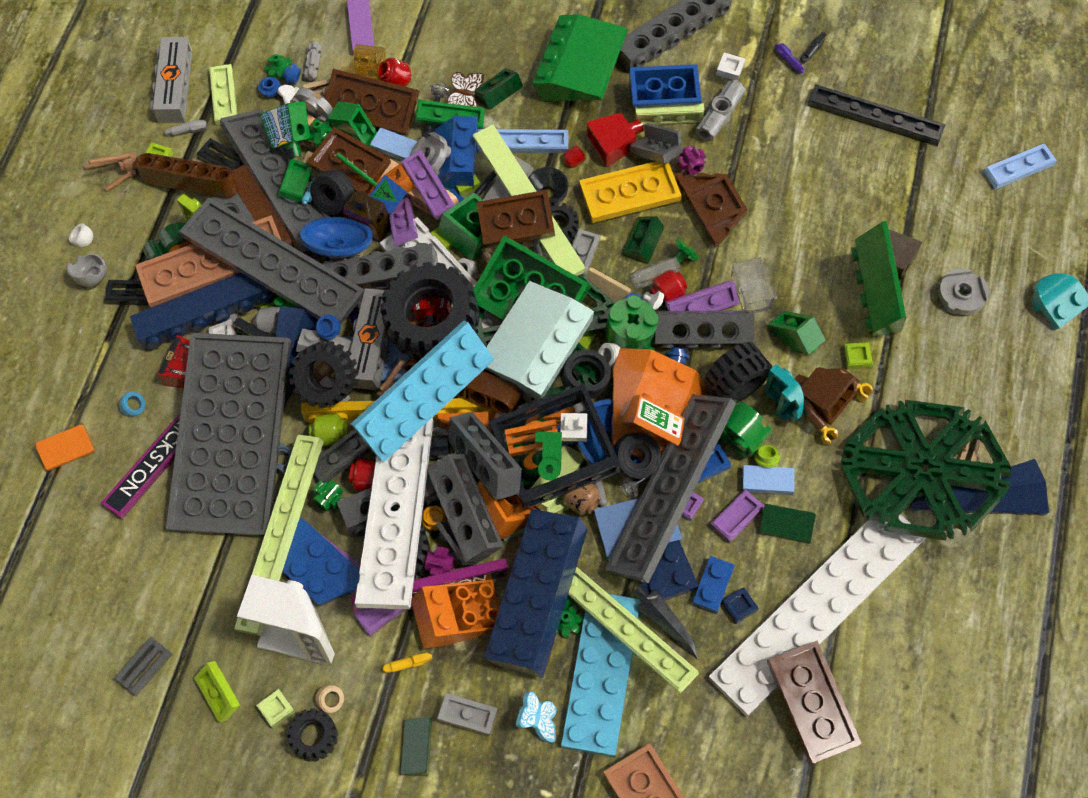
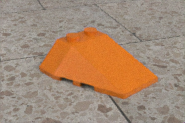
[612,348,708,459]

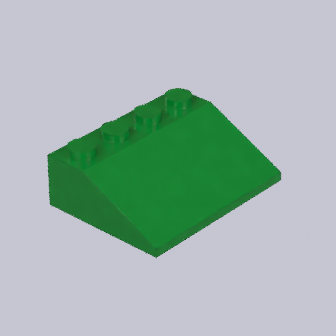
[532,14,628,101]
[851,221,907,338]
[473,236,591,320]

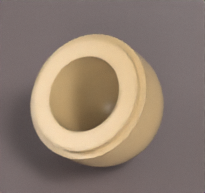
[315,685,344,713]

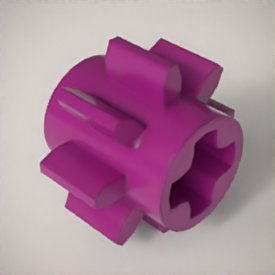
[677,146,706,175]
[425,546,455,576]

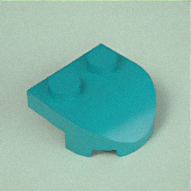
[1031,273,1088,330]
[764,364,804,423]

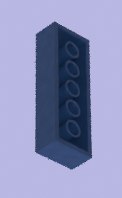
[484,509,588,678]

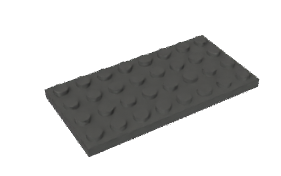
[166,333,291,536]

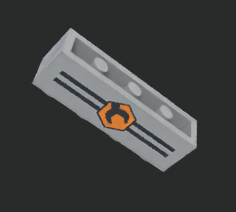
[150,37,193,123]
[348,289,390,390]

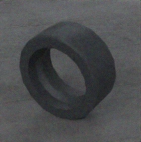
[561,349,611,399]

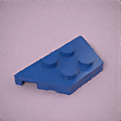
[283,517,360,606]

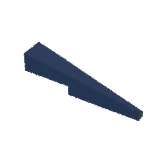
[276,306,318,409]
[910,459,1049,516]

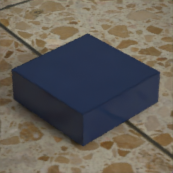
[721,587,759,624]

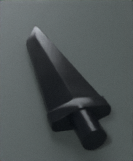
[633,584,697,659]

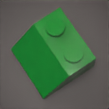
[437,193,484,261]

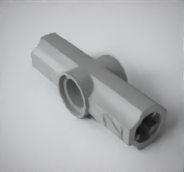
[696,79,746,142]

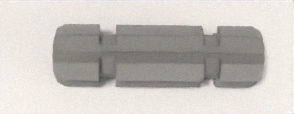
[304,41,322,81]

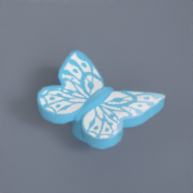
[516,691,557,743]

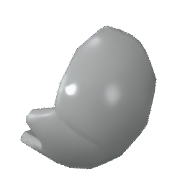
[67,254,107,287]

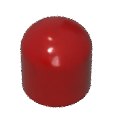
[563,145,586,168]

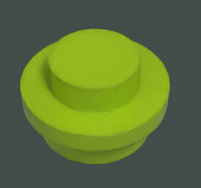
[754,445,780,468]

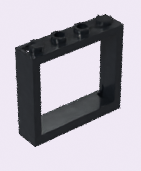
[489,384,620,510]

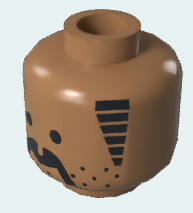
[563,484,601,515]

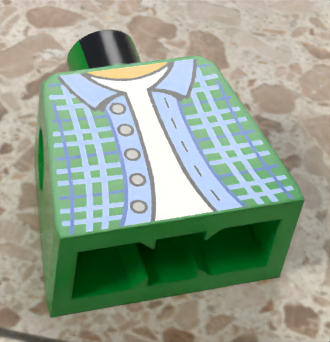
[259,101,310,159]

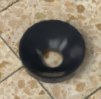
[528,167,569,206]

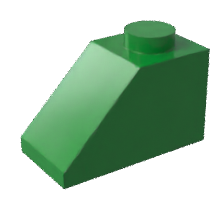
[327,101,377,147]
[768,311,825,355]

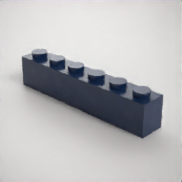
[130,273,279,350]

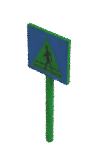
[336,153,407,215]

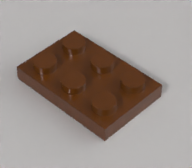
[307,127,391,193]
[477,190,555,248]

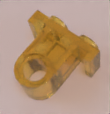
[354,44,385,80]

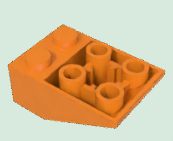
[411,580,500,649]

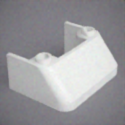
[237,575,335,665]

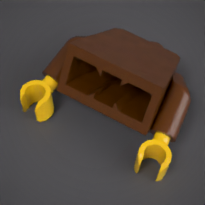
[795,367,872,445]

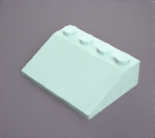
[485,281,594,401]

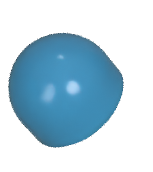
[119,391,146,417]

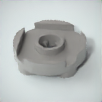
[290,88,333,122]
[410,132,451,176]
[938,269,989,315]

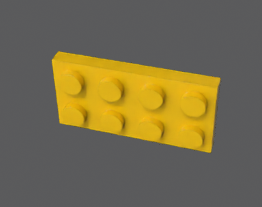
[579,161,681,223]

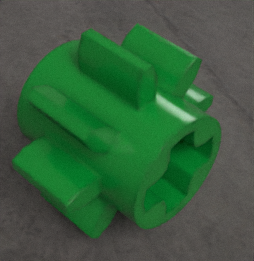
[312,480,343,511]

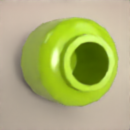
[309,414,348,447]

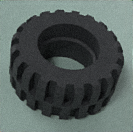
[380,262,479,360]

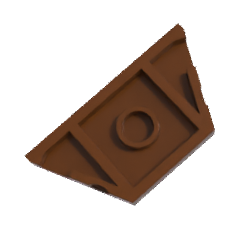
[675,172,748,248]

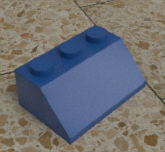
[629,64,702,107]
[433,116,478,189]

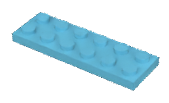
[351,321,495,462]
[561,594,641,758]

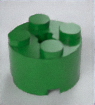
[605,295,659,349]
[719,400,772,459]

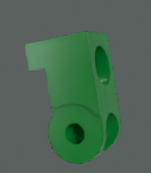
[535,432,562,481]

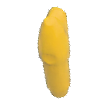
[382,653,432,673]

